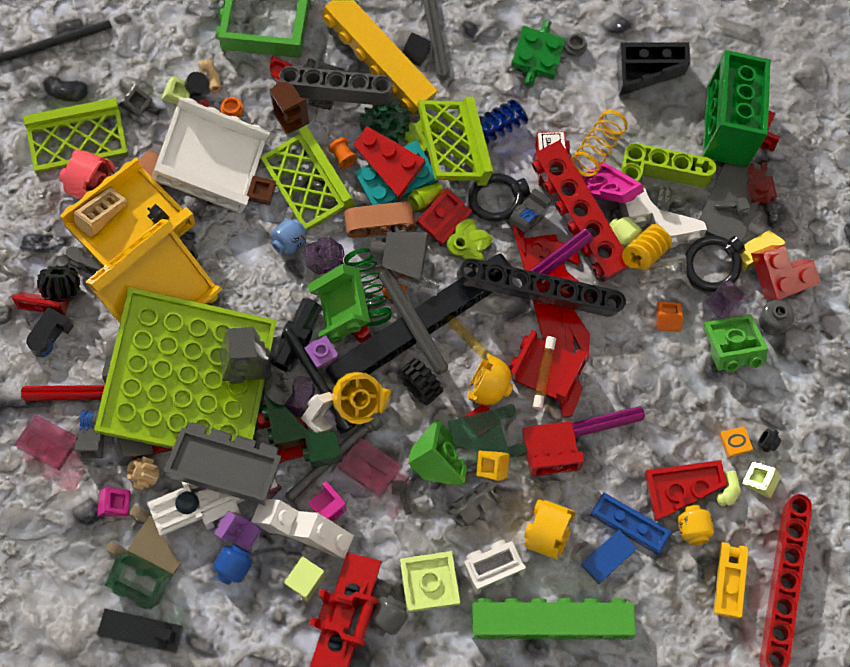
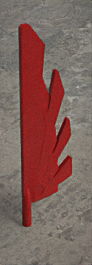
[512,225,590,418]

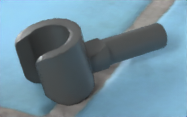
[715,197,750,215]

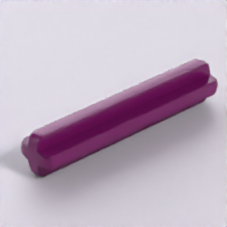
[530,228,593,275]
[572,406,645,437]

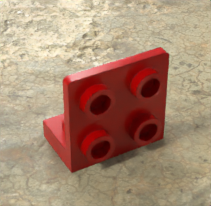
[522,421,584,477]

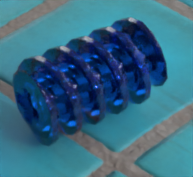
[479,99,528,145]

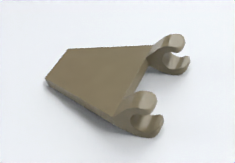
[106,505,181,586]

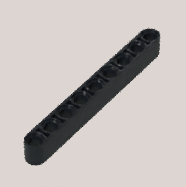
[325,253,513,385]

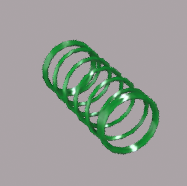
[344,248,392,326]

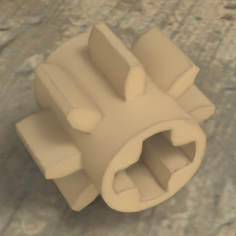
[126,456,159,490]

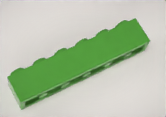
[472,598,636,640]

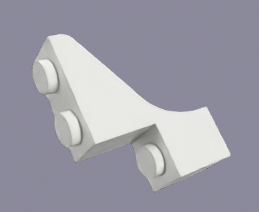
[619,188,707,248]
[251,499,354,559]

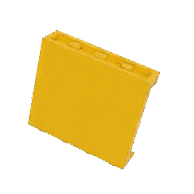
[60,157,196,267]
[85,219,223,324]

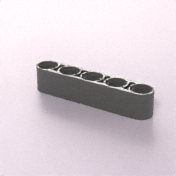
[279,66,394,106]

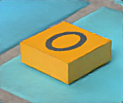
[719,426,753,458]

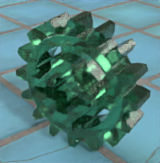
[359,101,410,144]

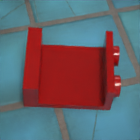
[509,330,587,404]

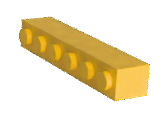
[322,0,438,115]

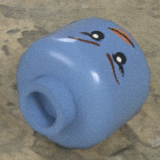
[271,219,307,255]

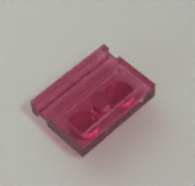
[14,414,78,471]
[338,437,402,498]

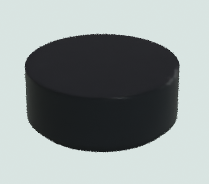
[184,71,209,96]

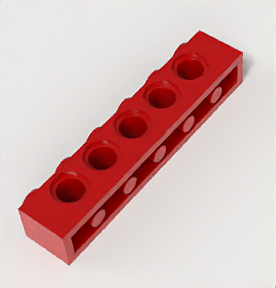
[531,140,629,282]

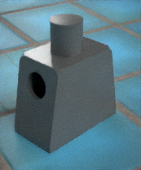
[370,232,429,280]

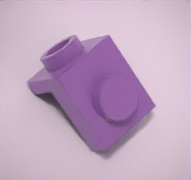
[304,336,338,368]
[214,511,262,551]

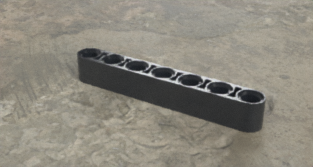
[457,258,626,317]

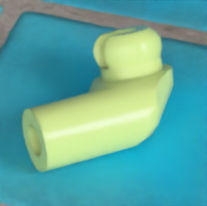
[716,471,741,506]

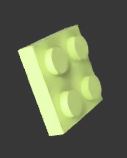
[400,551,460,613]

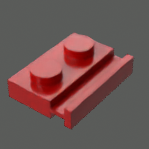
[416,188,473,246]

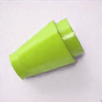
[408,182,444,212]

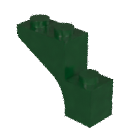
[262,396,342,468]

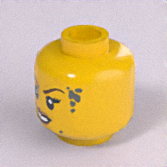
[678,505,714,546]

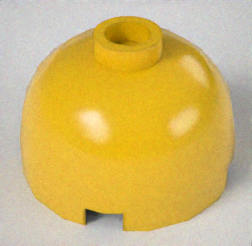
[467,354,513,406]
[332,372,385,424]

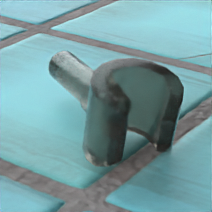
[391,480,412,516]

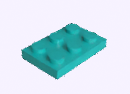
[354,140,439,205]

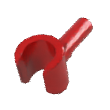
[351,326,372,343]

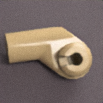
[198,59,221,93]

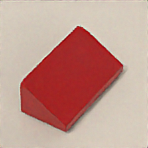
[12,292,69,316]

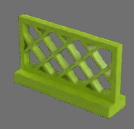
[417,96,493,186]
[23,98,128,173]
[260,125,356,231]

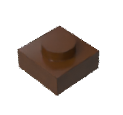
[247,176,276,205]

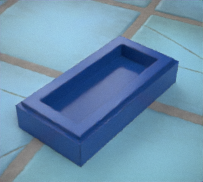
[581,530,637,584]

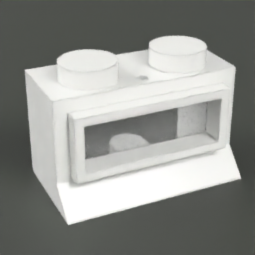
[463,540,526,595]

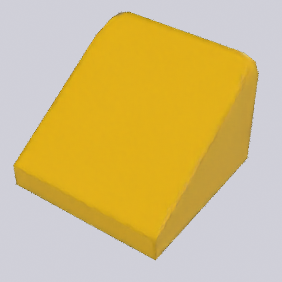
[476,451,510,481]

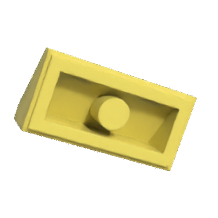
[741,230,786,272]

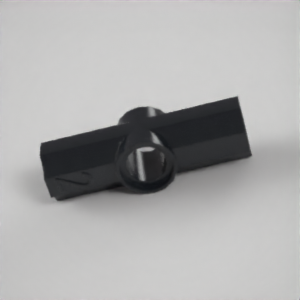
[271,298,322,372]

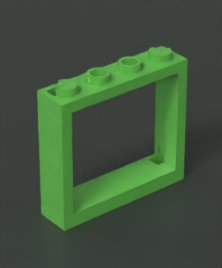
[216,0,311,58]

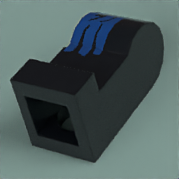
[26,307,74,357]

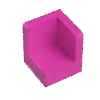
[308,481,347,522]

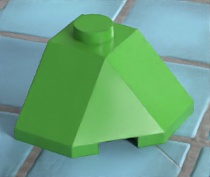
[408,419,467,486]

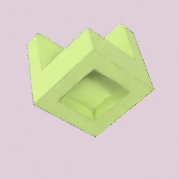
[285,556,325,602]

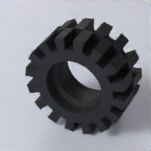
[398,358,443,405]

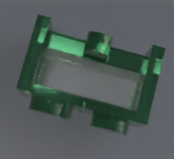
[105,551,174,609]

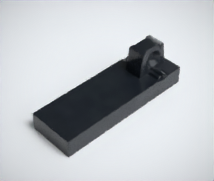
[97,608,183,654]

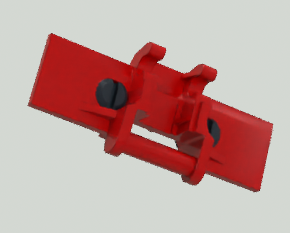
[309,552,382,667]

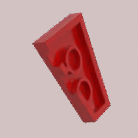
[354,127,426,200]
[645,460,727,522]

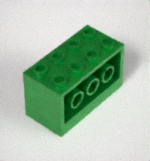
[702,50,771,167]

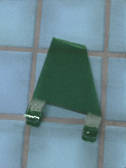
[448,404,527,458]

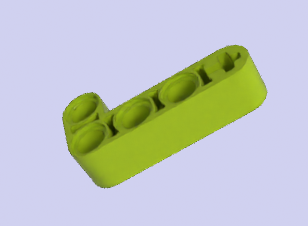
[620,143,716,187]

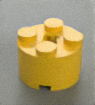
[524,499,576,561]

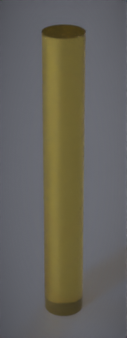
[445,314,493,360]

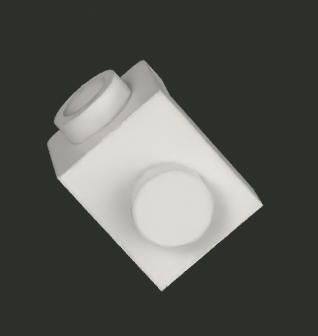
[301,392,333,433]

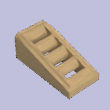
[74,187,128,237]

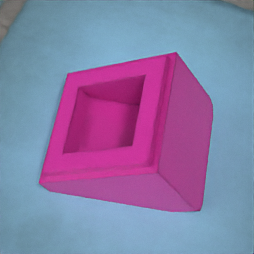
[98,487,131,517]

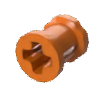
[328,137,358,169]

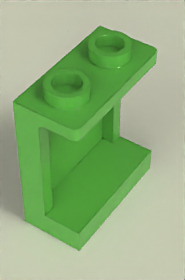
[308,264,370,343]

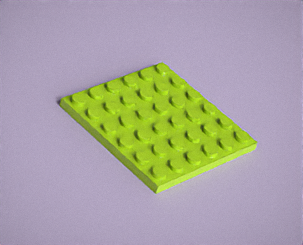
[94,287,277,449]

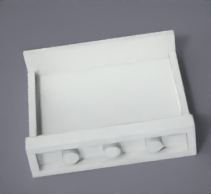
[151,97,270,214]

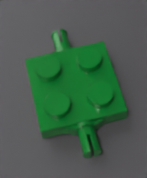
[510,19,566,88]

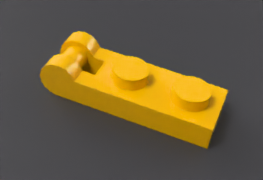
[713,542,748,619]

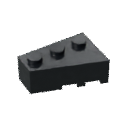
[616,42,691,96]

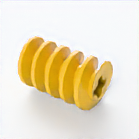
[622,224,672,270]

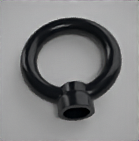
[468,173,530,222]
[683,236,746,292]

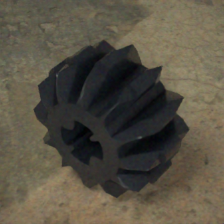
[37,265,80,301]

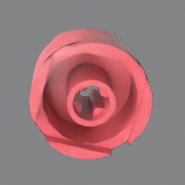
[59,149,115,200]

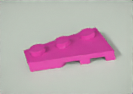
[567,162,644,203]

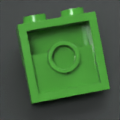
[703,314,768,372]

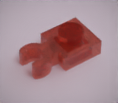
[747,162,777,203]

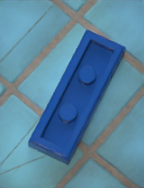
[590,492,672,555]

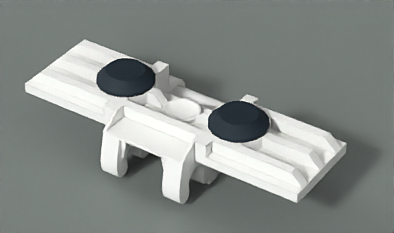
[147,478,278,536]

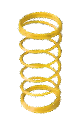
[571,109,628,177]

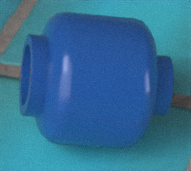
[213,543,253,585]

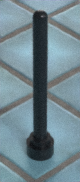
[283,327,357,435]

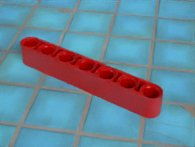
[759,494,812,667]

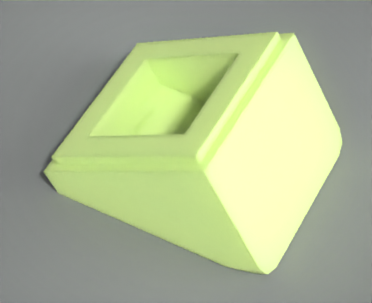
[161,75,191,104]
[742,462,780,498]

